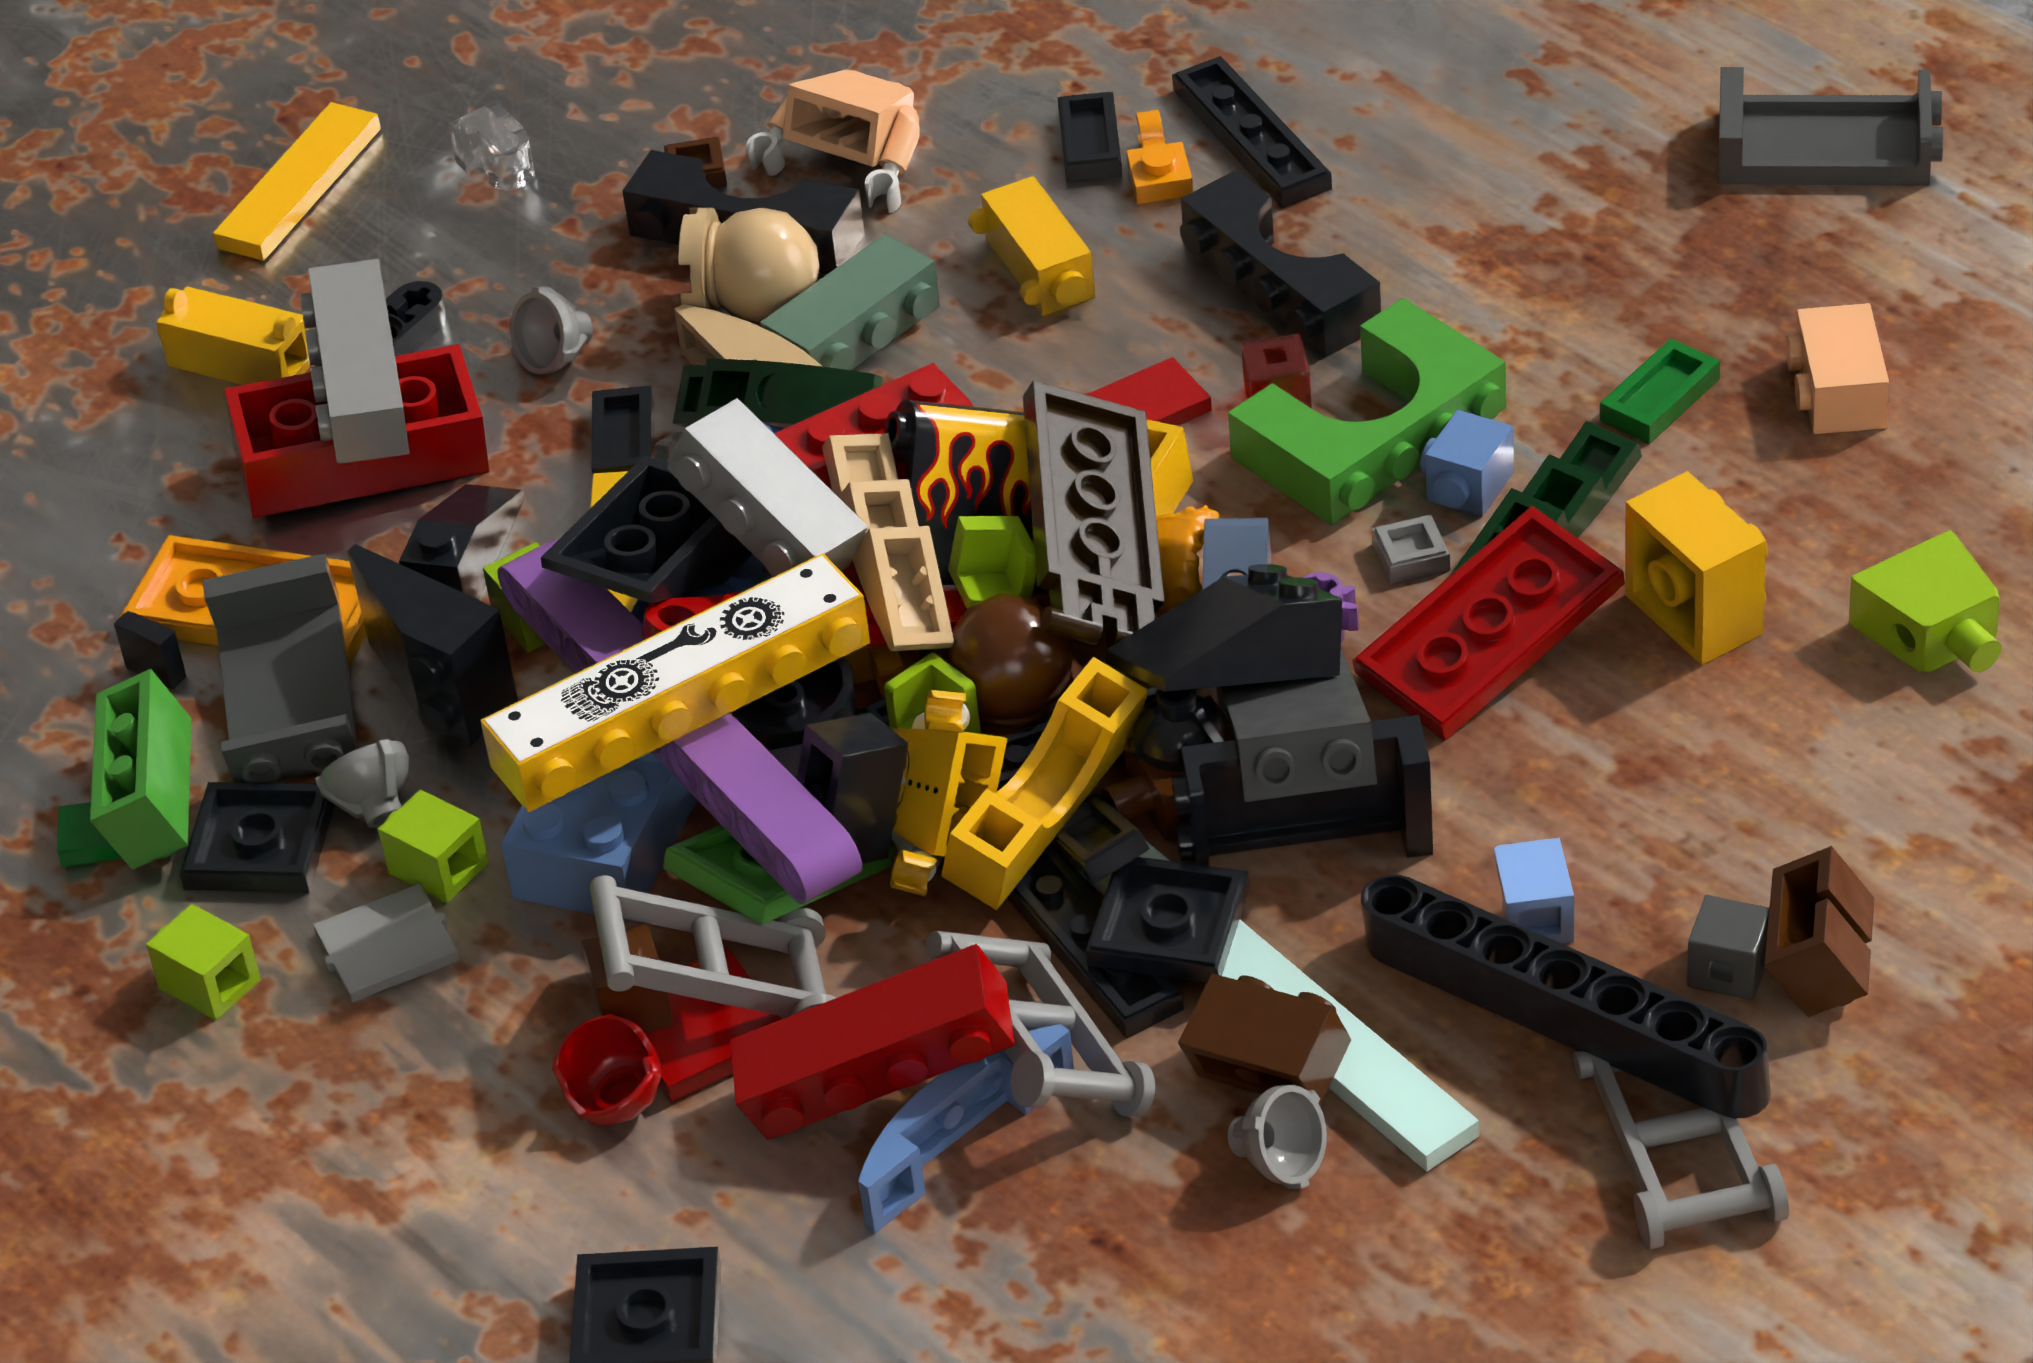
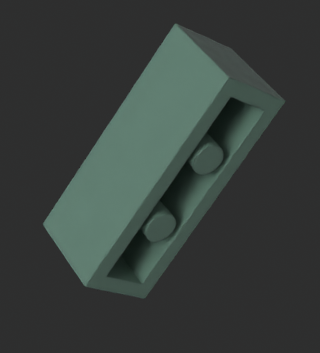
[760,234,940,370]

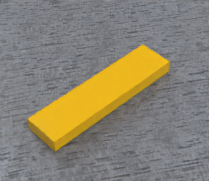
[213,102,381,261]

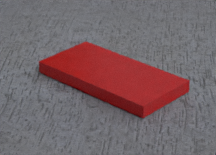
[1352,506,1625,741]

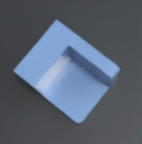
[1494,838,1574,943]

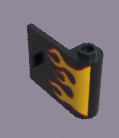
[884,400,1037,585]

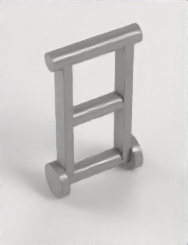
[589,875,836,1017]
[926,931,1155,1117]
[1573,1051,1789,1250]

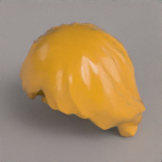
[1156,505,1219,616]

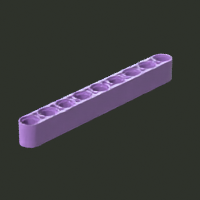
[497,539,862,904]

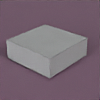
[1372,515,1450,584]

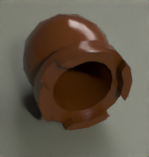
[947,593,1074,736]

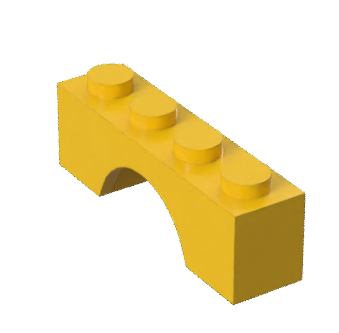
[941,657,1148,910]

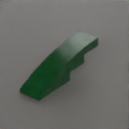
[1450,421,1642,576]

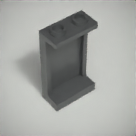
[1718,67,1943,185]

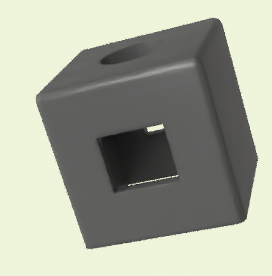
[1687,895,1769,1000]

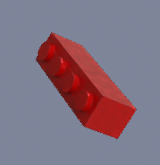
[730,943,1015,1140]

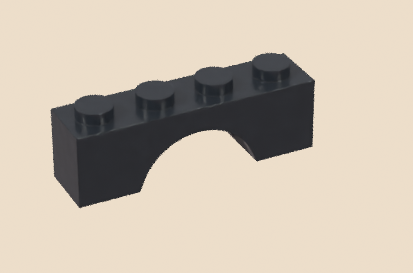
[622,150,865,274]
[1180,170,1381,358]

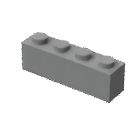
[300,259,410,464]

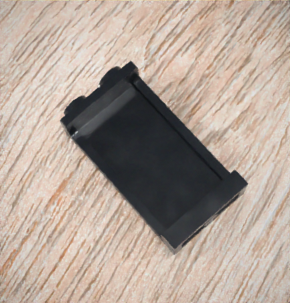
[1171,715,1433,866]

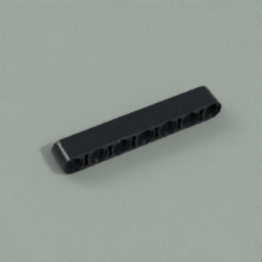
[1361,874,1771,1119]

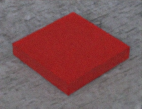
[645,947,781,1102]

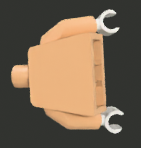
[746,70,920,213]

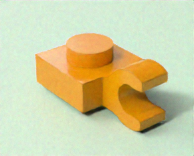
[1126,109,1193,204]

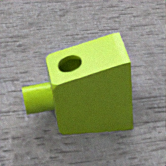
[1849,530,2001,673]

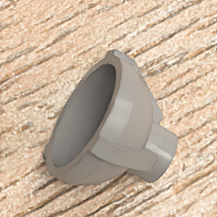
[510,286,593,374]
[315,739,409,828]
[1228,1085,1327,1189]

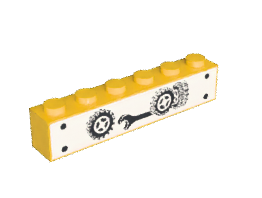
[480,553,870,813]

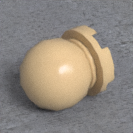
[678,208,819,323]

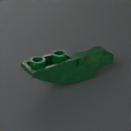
[673,359,883,428]

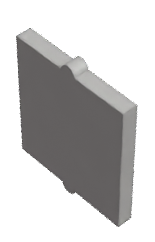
[313,883,460,1003]

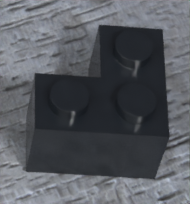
[768,713,908,864]

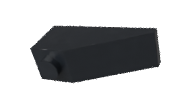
[399,484,525,600]

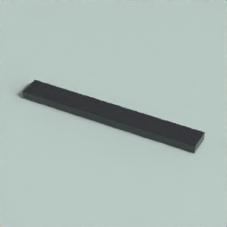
[859,698,1184,1039]

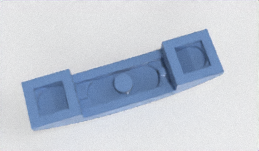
[858,1024,1074,1234]

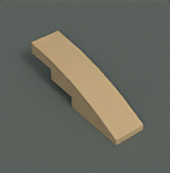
[822,433,954,651]

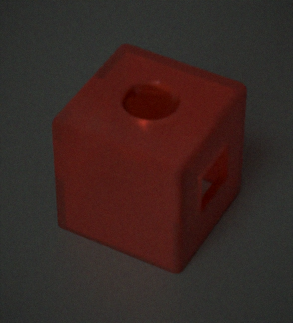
[1241,334,1312,409]

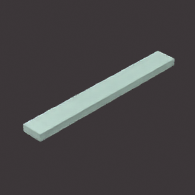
[1076,840,1479,1172]

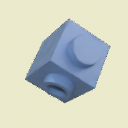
[1420,410,1514,517]

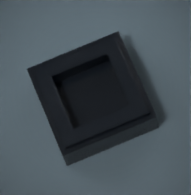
[114,611,186,689]

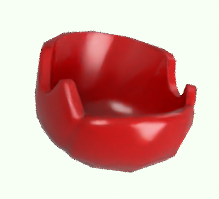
[552,1014,662,1127]

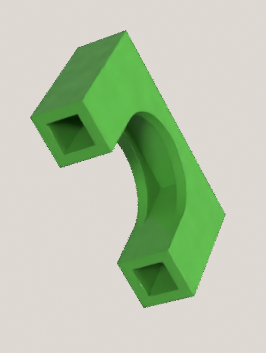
[1228,298,1507,525]

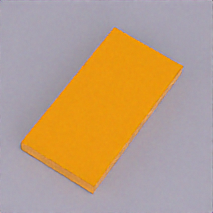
[120,535,367,666]

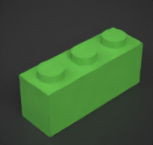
[90,669,191,870]

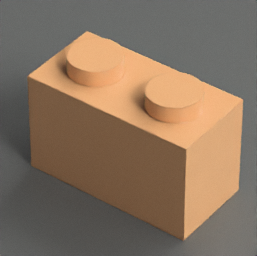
[1786,303,1889,434]

